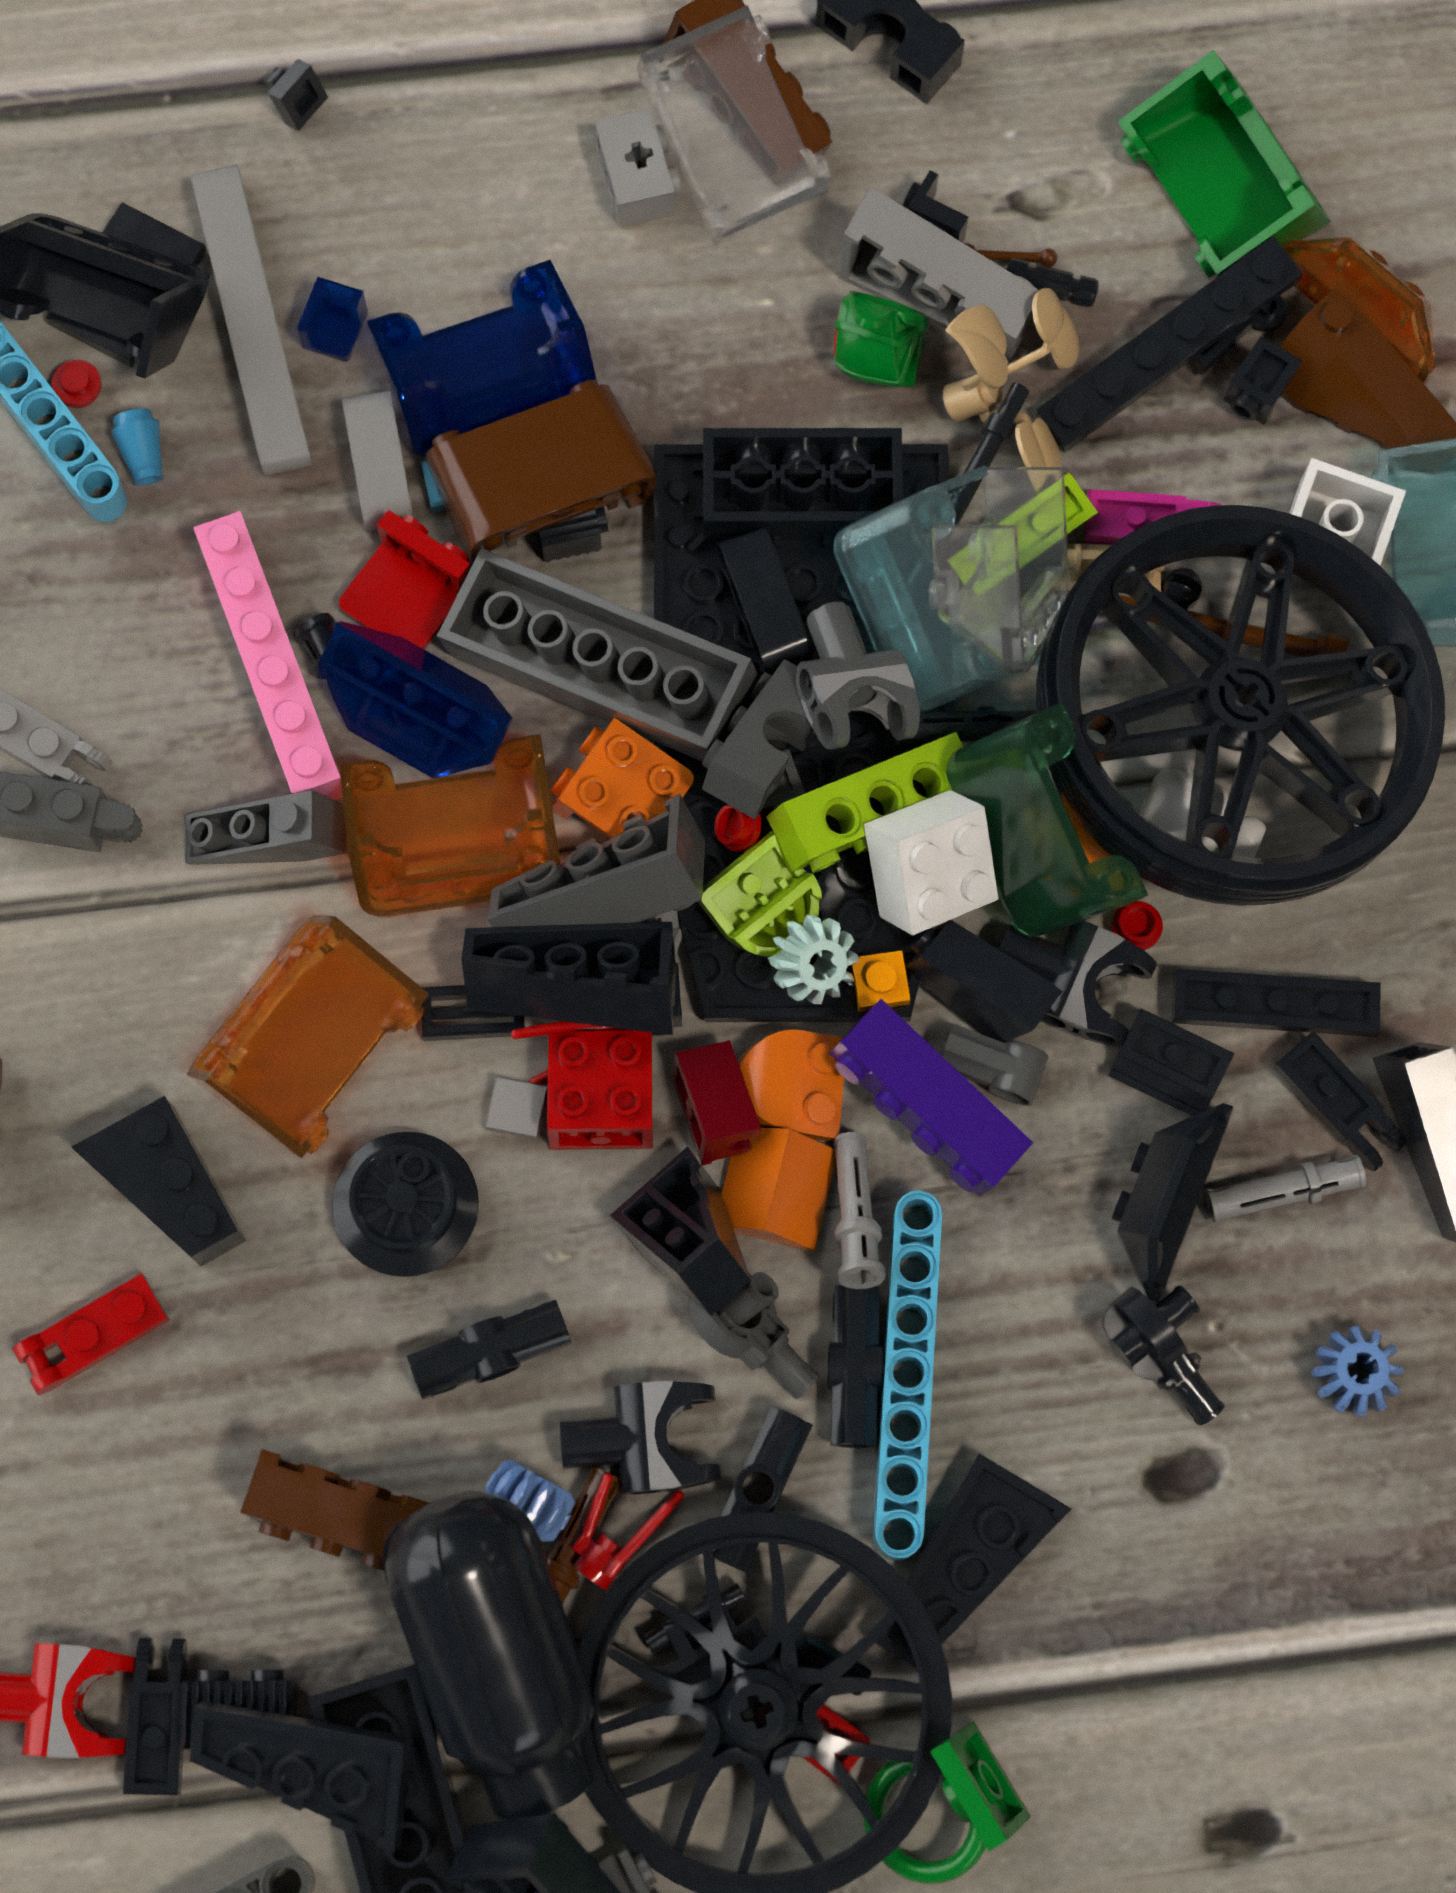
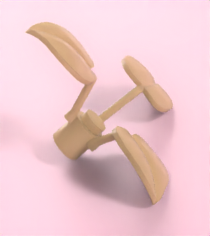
[943,288,1079,494]

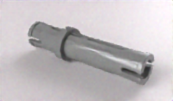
[1205,1155,1366,1223]

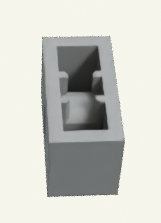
[594,108,682,228]

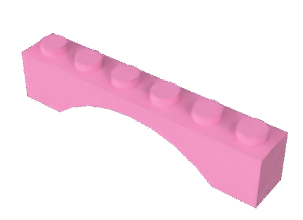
[193,511,347,800]

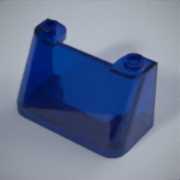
[367,259,598,457]

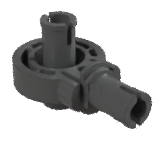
[689,1272,820,1399]

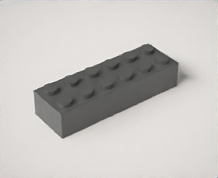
[437,548,759,762]

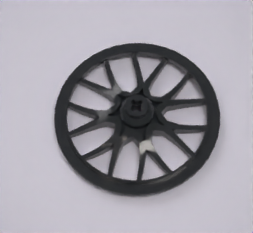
[578,1512,952,1893]

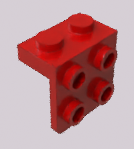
[338,510,471,658]

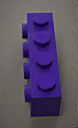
[828,999,1034,1196]

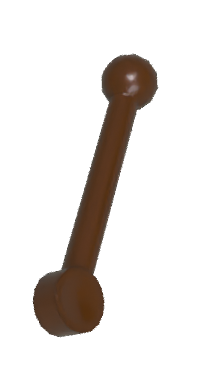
[965,243,1058,267]

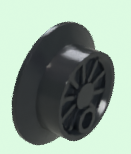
[332,1132,479,1277]

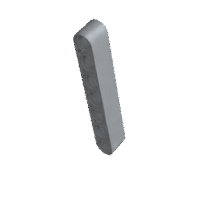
[190,164,313,477]

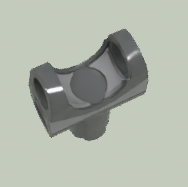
[796,602,920,750]

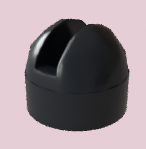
[1161,567,1202,610]

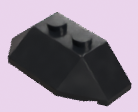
[1112,1103,1233,1305]

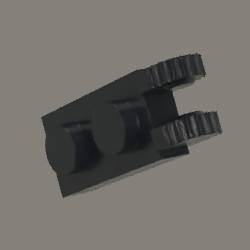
[1272,1031,1407,1172]
[123,1638,187,1795]

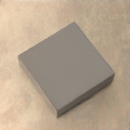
[486,1077,548,1140]

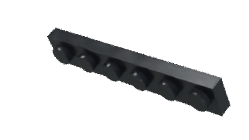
[1036,236,1303,452]

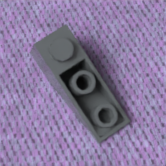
[185,790,346,865]

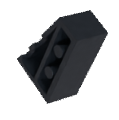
[71,1096,247,1266]
[610,1146,751,1316]

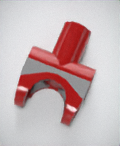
[0,1643,136,1758]

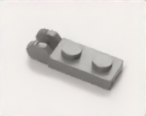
[0,689,113,786]

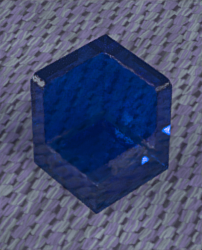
[297,276,368,362]

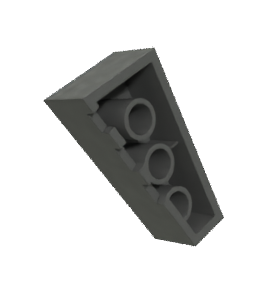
[488,794,705,927]

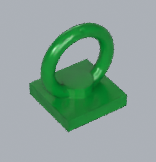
[863,1721,1031,1884]

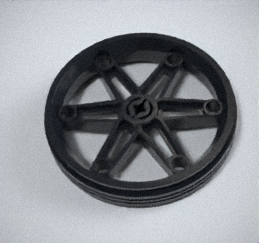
[1036,505,1445,906]

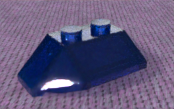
[317,621,513,779]

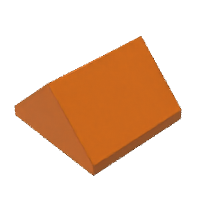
[721,1128,836,1252]

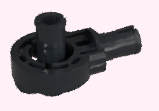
[1102,1285,1225,1426]

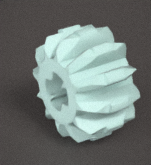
[768,915,860,1004]

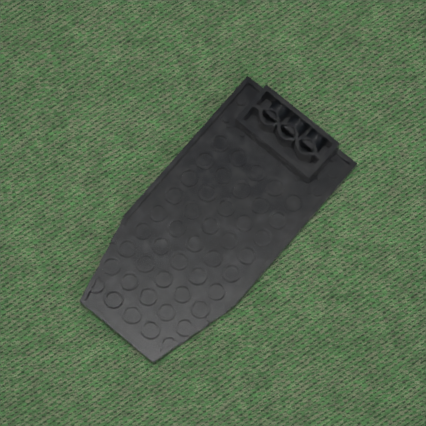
[654,428,955,1022]

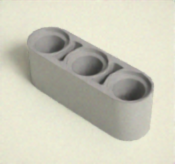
[342,390,414,532]

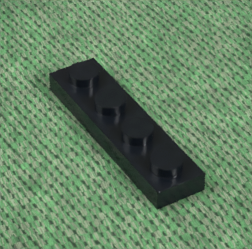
[1172,969,1381,1037]

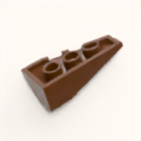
[1280,288,1456,472]

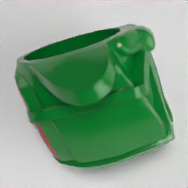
[833,291,930,387]

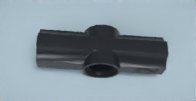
[827,1285,883,1449]
[407,1300,572,1400]
[713,1405,813,1573]

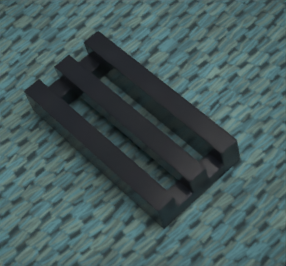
[420,985,525,1041]

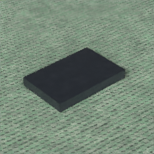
[46,202,207,368]

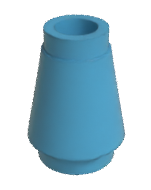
[111,408,164,486]

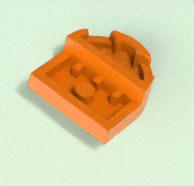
[738,1029,844,1142]

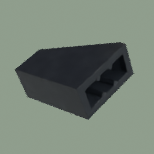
[905,920,1063,1043]

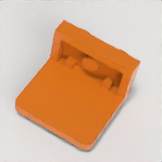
[550,717,694,839]

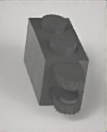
[0,771,143,853]

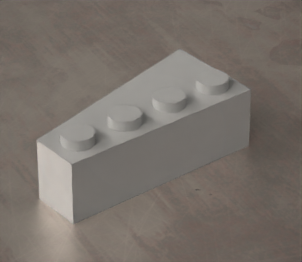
[839,186,1039,360]

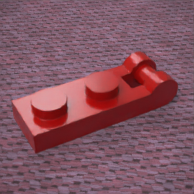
[12,1273,170,1395]

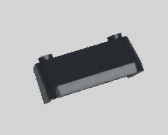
[0,213,210,379]

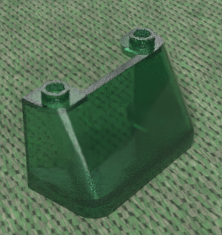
[946,702,1148,937]

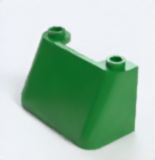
[1118,50,1331,278]

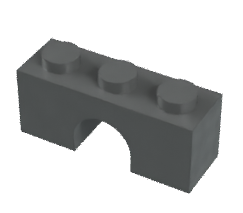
[702,659,815,819]

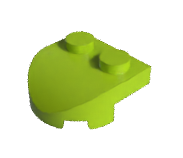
[697,831,822,956]

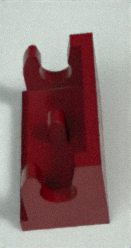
[672,1040,761,1166]

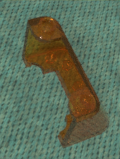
[340,734,560,917]
[187,915,429,1158]

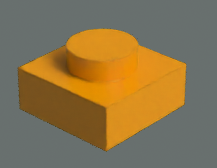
[851,950,910,1012]

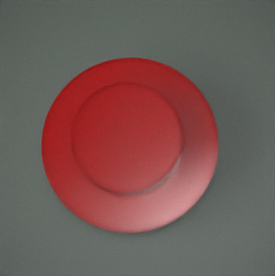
[51,360,102,408]
[714,804,761,852]
[1111,901,1163,951]

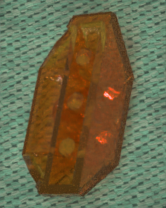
[1283,237,1436,386]

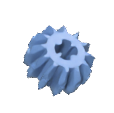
[1311,1326,1404,1417]
[485,1460,575,1542]

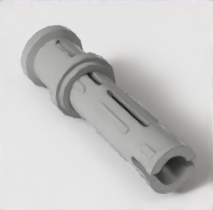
[833,1132,886,1289]

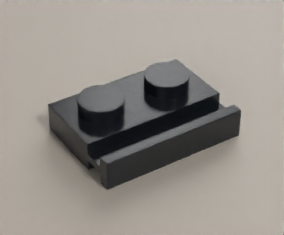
[1108,1008,1235,1116]

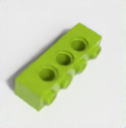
[766,732,982,873]

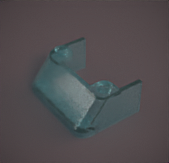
[834,465,1041,712]

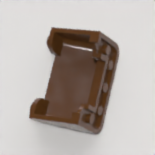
[426,380,658,567]

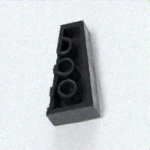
[461,921,676,1035]

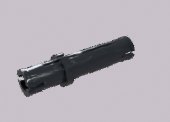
[887,706,1039,746]

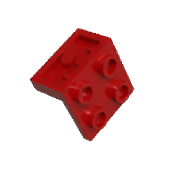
[547,1030,653,1150]

